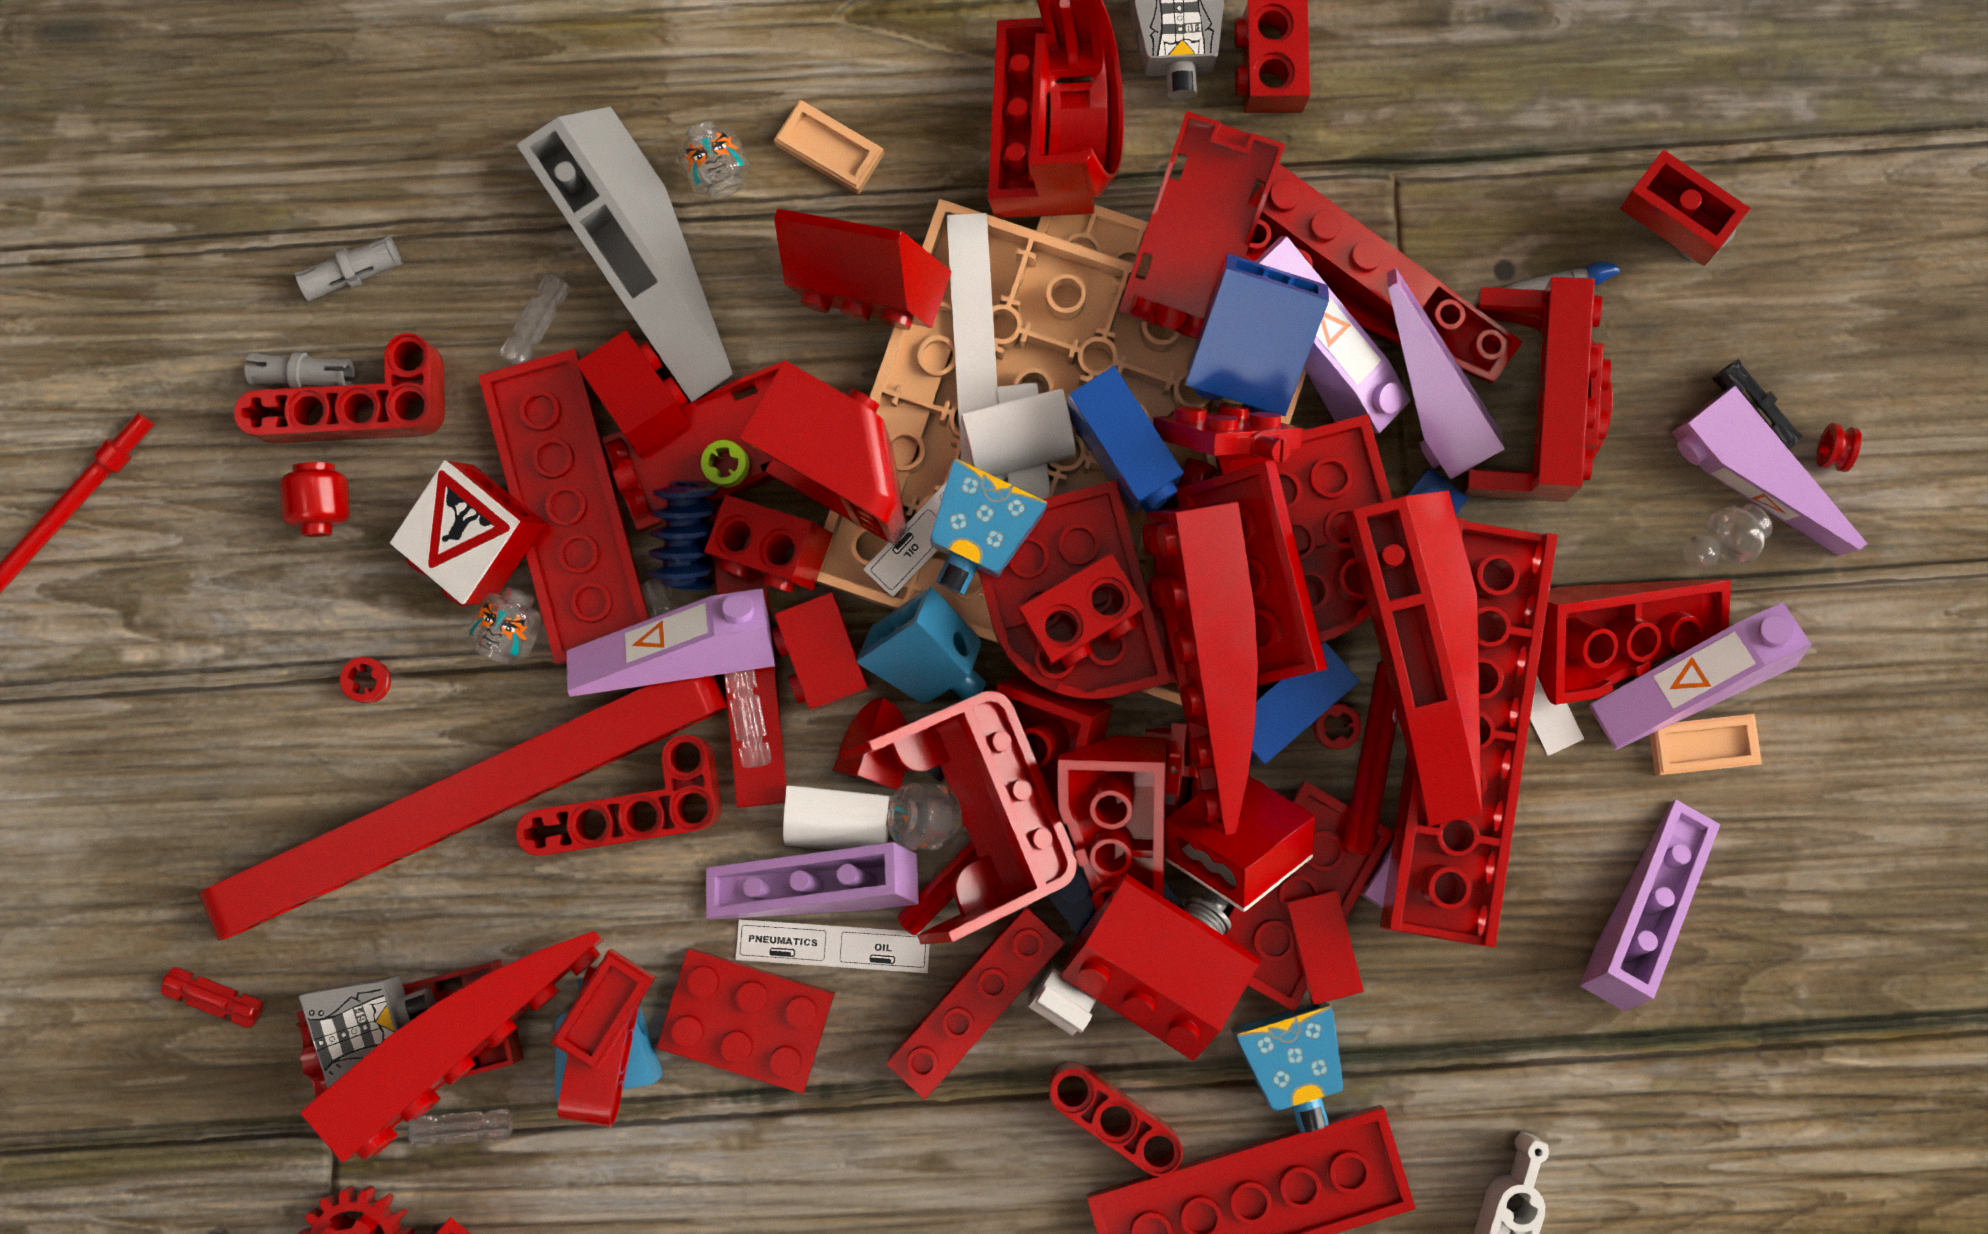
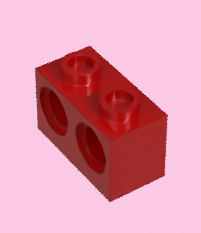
[1234,0,1310,113]
[704,495,834,594]
[1019,553,1145,668]

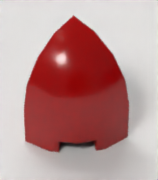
[833,698,907,791]

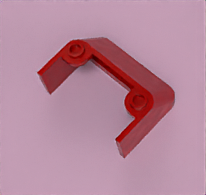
[739,360,907,546]
[840,691,1077,945]

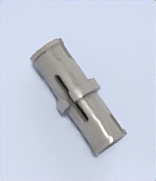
[294,234,403,302]
[245,352,355,388]

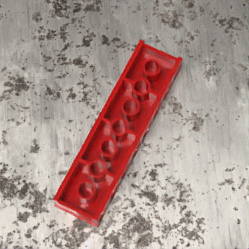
[1380,517,1558,948]

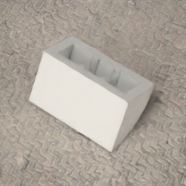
[961,388,1075,477]
[783,785,892,851]

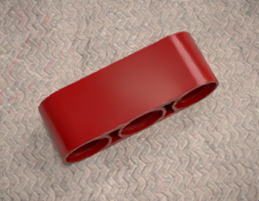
[557,966,639,1128]
[1049,1061,1183,1176]

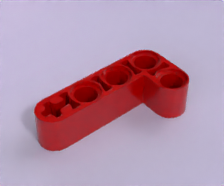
[233,333,445,444]
[516,734,722,856]

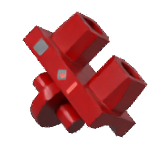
[1144,723,1201,816]

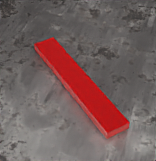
[709,502,788,808]

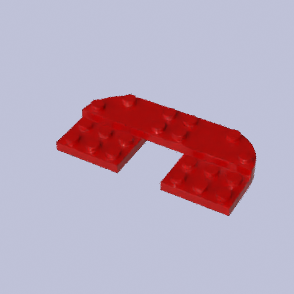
[977,414,1392,701]

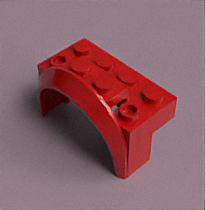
[988,0,1124,218]
[1462,277,1613,502]

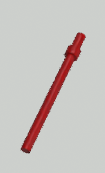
[0,412,155,594]

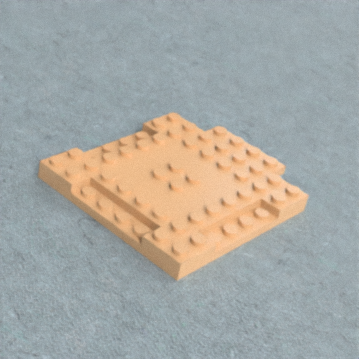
[816,199,1307,708]

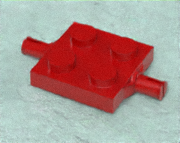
[1153,404,1302,462]

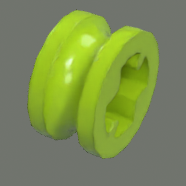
[701,440,750,488]

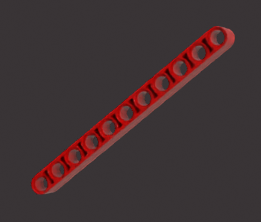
[198,675,728,941]

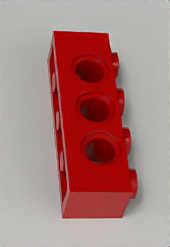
[886,905,1065,1100]

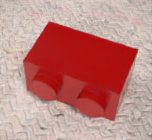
[1620,149,1751,267]
[575,330,690,457]
[771,592,870,711]

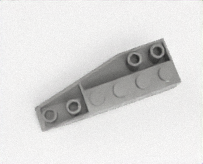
[516,106,734,402]

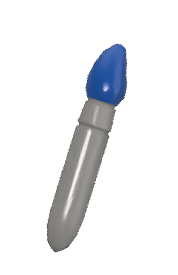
[1503,262,1620,290]

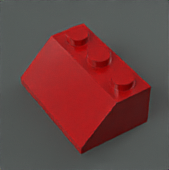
[774,208,952,330]
[1060,874,1261,1061]

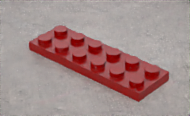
[478,348,651,665]
[1086,1104,1416,1234]

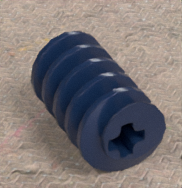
[648,480,719,591]

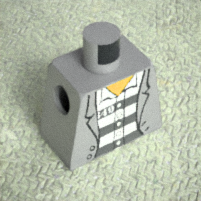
[1128,0,1224,100]
[299,976,437,1088]

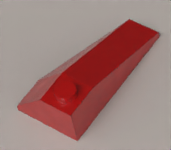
[1537,578,1731,705]
[1058,736,1166,912]

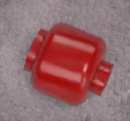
[280,462,350,537]

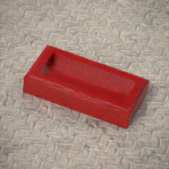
[1285,889,1364,1005]
[550,949,656,1071]

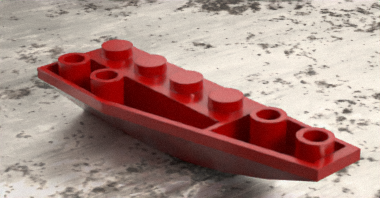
[1245,164,1523,384]
[1344,491,1482,826]
[1142,502,1258,835]
[300,931,604,1163]

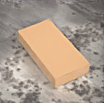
[774,99,884,195]
[1649,714,1762,776]

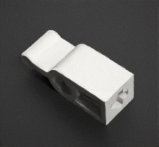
[1028,960,1096,1036]
[1474,1131,1549,1234]

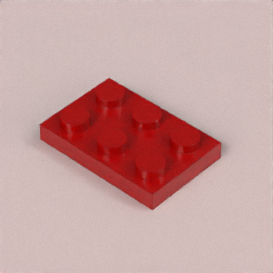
[657,948,835,1094]

